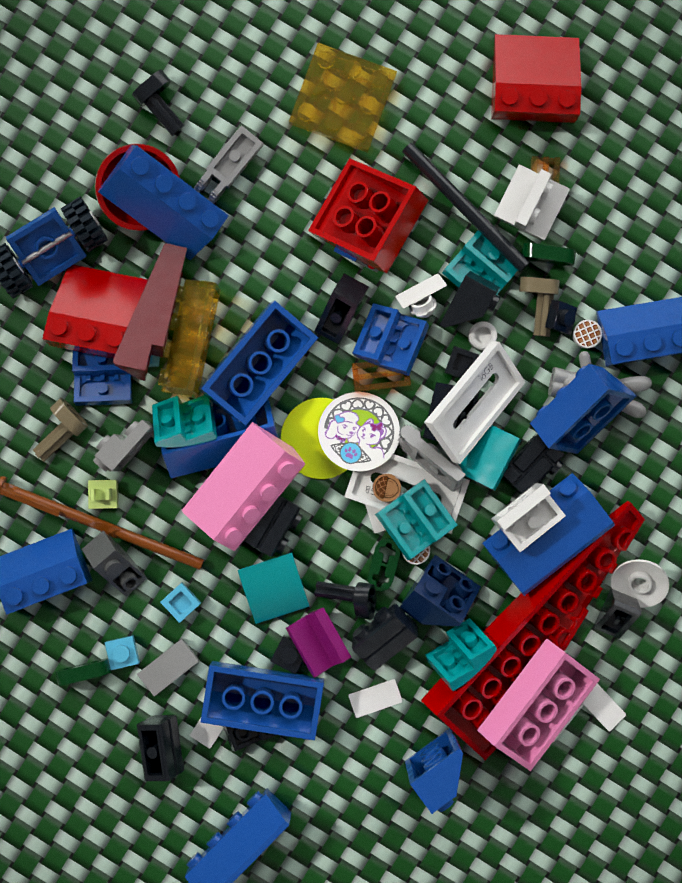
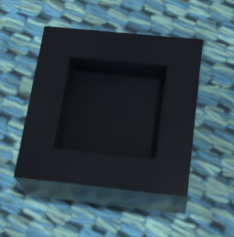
[545,300,577,335]
[444,346,479,379]
[270,635,303,674]

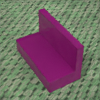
[286,607,351,678]

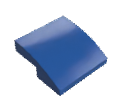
[352,303,429,376]
[72,351,132,406]

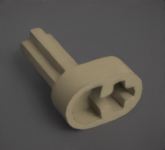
[519,277,560,337]
[33,398,88,462]

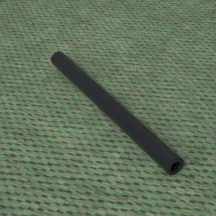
[402,142,530,272]

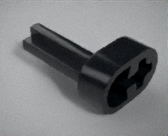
[132,69,185,136]
[315,581,377,620]

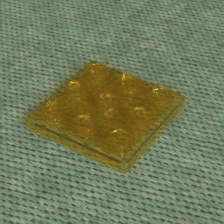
[289,43,397,153]

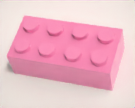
[477,639,600,771]

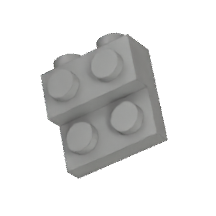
[93,420,154,472]

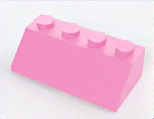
[182,422,305,551]

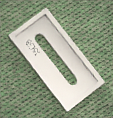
[424,341,526,464]
[344,454,470,534]

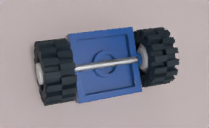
[0,196,108,299]

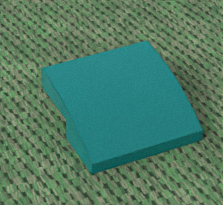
[442,231,518,295]
[152,395,217,447]
[450,425,521,491]
[375,479,457,560]
[237,553,310,624]
[425,618,497,691]

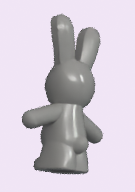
[548,351,652,418]

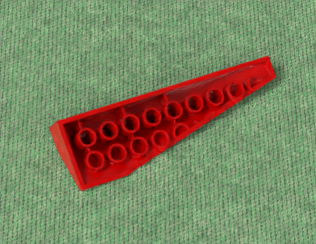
[421,501,645,760]

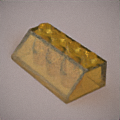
[158,280,221,399]

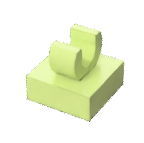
[88,480,118,509]

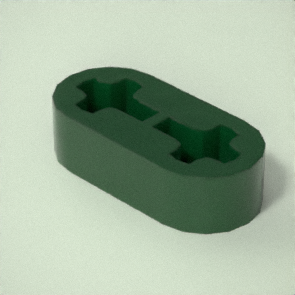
[522,243,576,266]
[368,538,400,591]
[55,658,111,686]

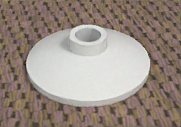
[611,559,669,608]

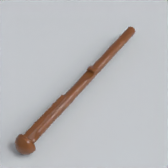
[0,476,204,570]

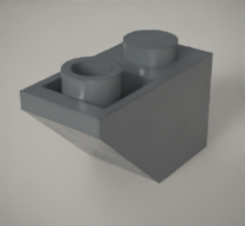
[82,531,147,596]

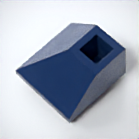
[400,555,481,627]

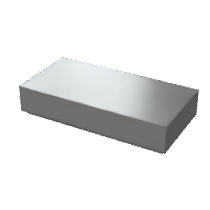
[137,638,200,696]

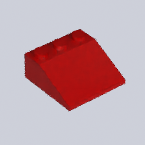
[491,34,581,123]
[308,158,429,274]
[42,265,148,359]

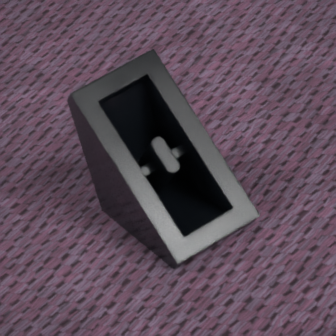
[593,588,642,639]

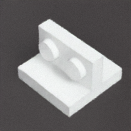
[494,164,570,241]
[491,483,566,552]

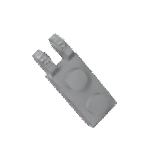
[194,125,264,204]
[398,425,466,492]

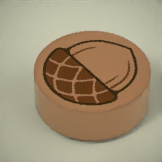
[373,474,401,502]

